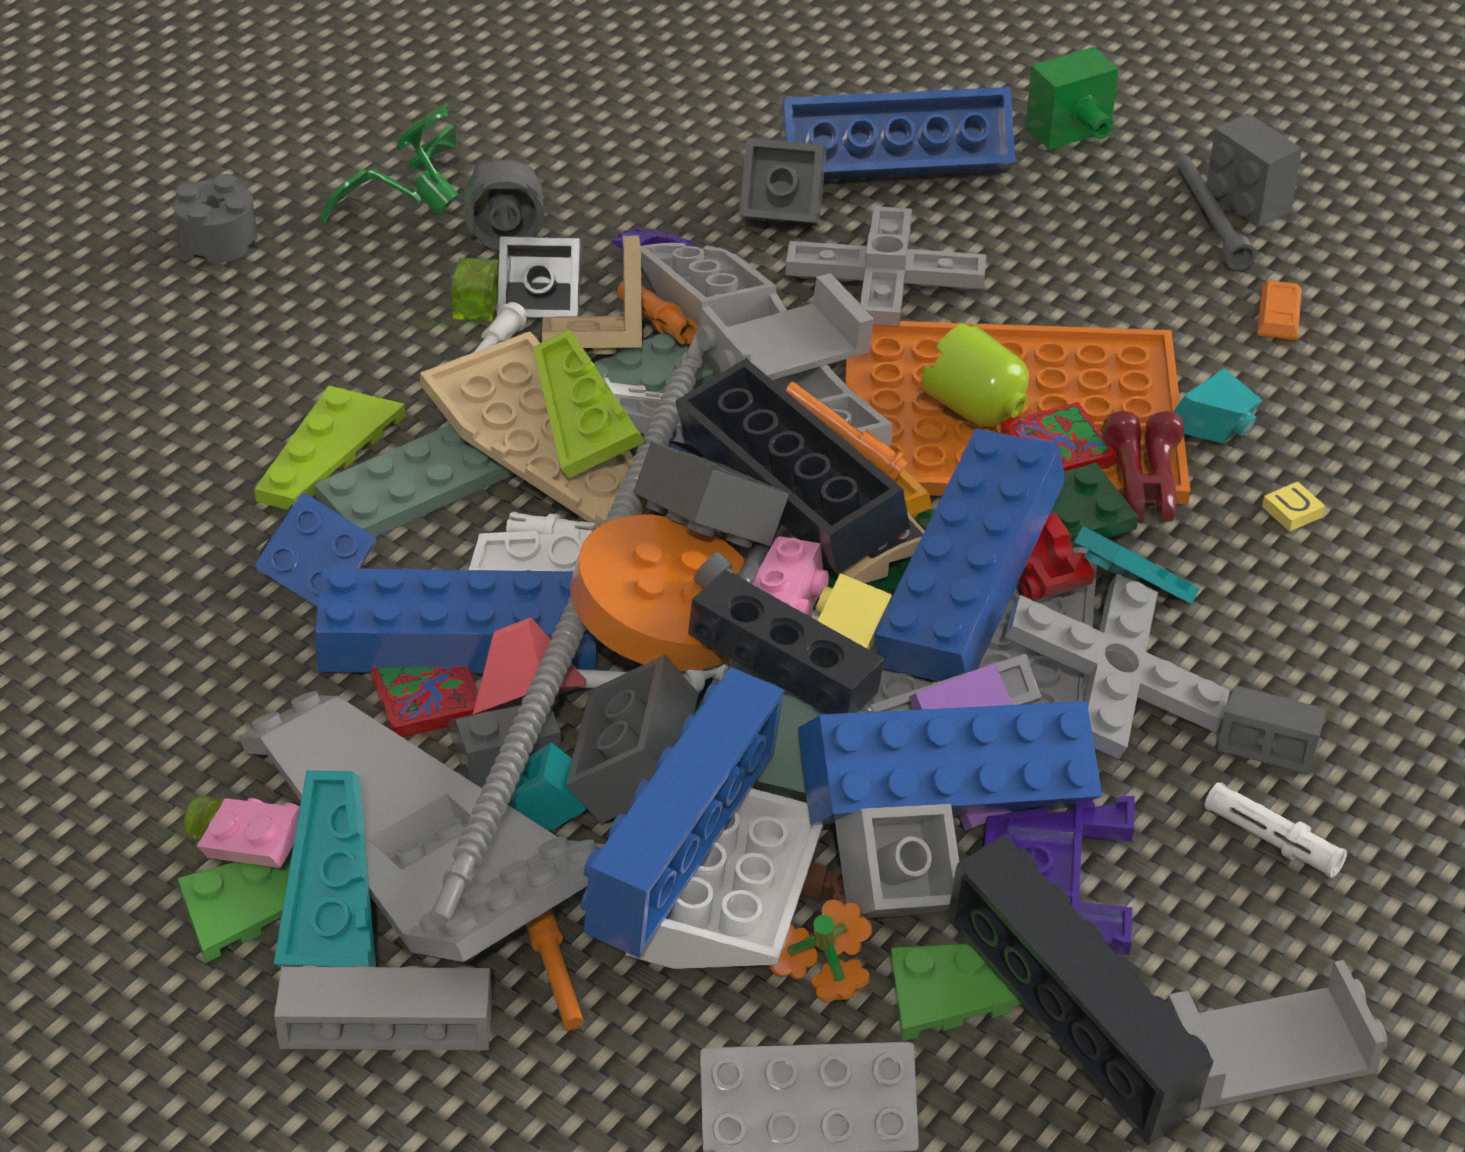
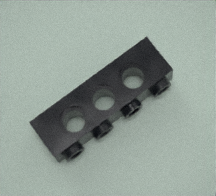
[688,570,884,714]

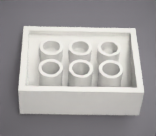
[625,788,824,969]

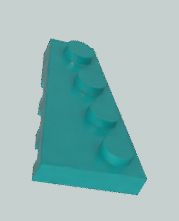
[274,770,376,969]

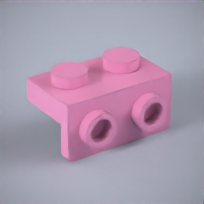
[753,536,829,617]
[197,798,300,868]

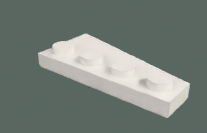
[469,528,591,571]

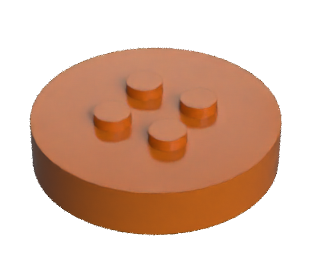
[570,515,745,671]

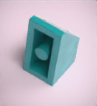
[1173,368,1262,443]
[507,743,587,830]

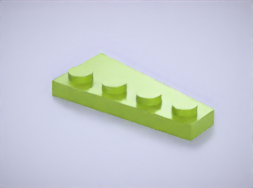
[532,329,646,478]
[254,386,406,510]

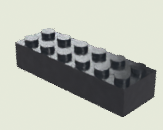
[675,358,910,574]
[947,834,1214,1146]

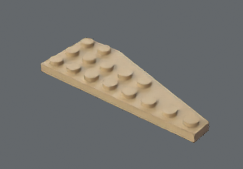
[420,331,650,527]

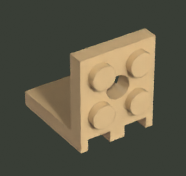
[542,235,642,354]

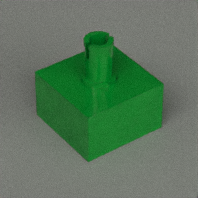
[1025,47,1119,150]

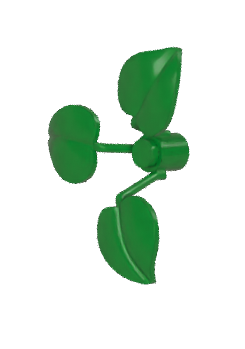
[321,103,459,225]

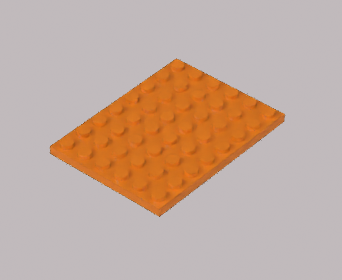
[845,321,1190,504]

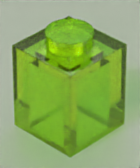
[451,258,499,322]

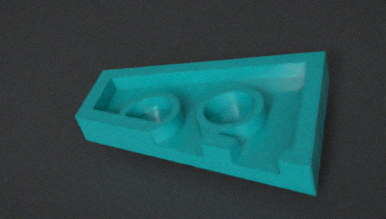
[1074,526,1200,604]

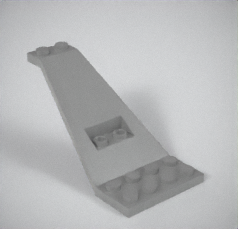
[238,691,605,962]

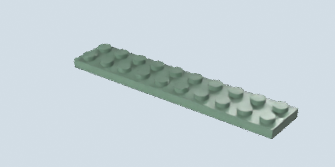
[314,333,715,537]

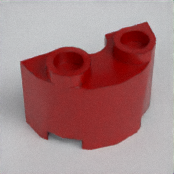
[1019,513,1096,601]

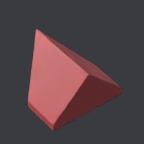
[473,617,586,714]

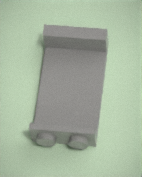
[696,273,874,380]
[1167,960,1387,1110]

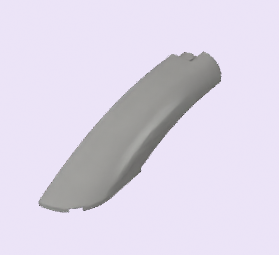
[640,243,893,447]

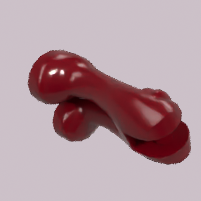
[1102,411,1184,524]

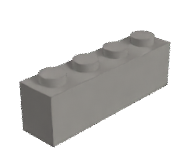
[274,965,492,1050]

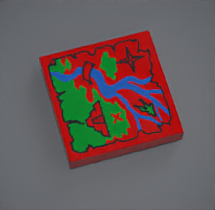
[1001,402,1117,472]
[370,666,478,737]

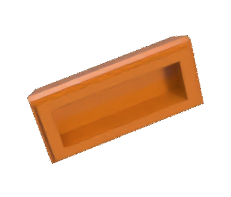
[1257,280,1302,341]

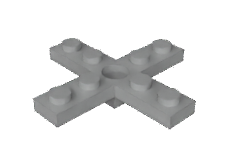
[786,206,986,326]
[1005,574,1230,759]

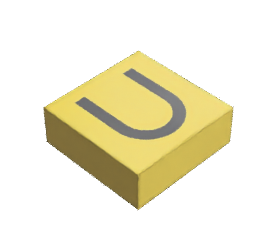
[1262,481,1325,532]

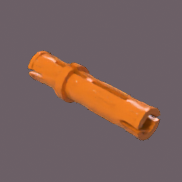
[617,281,698,344]

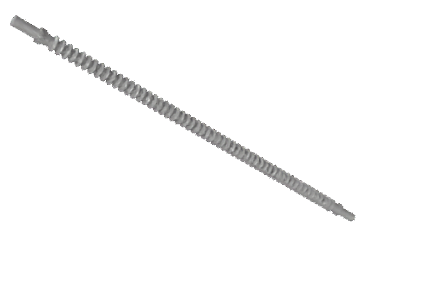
[429,333,705,927]

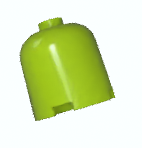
[921,323,1029,427]

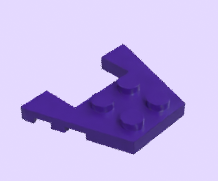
[984,796,1135,955]

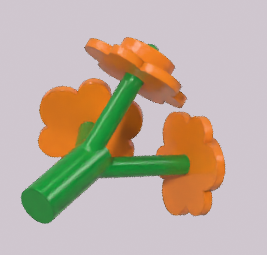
[769,899,872,1002]

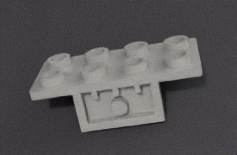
[700,1042,919,1152]

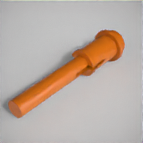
[785,381,908,481]
[526,907,584,1030]

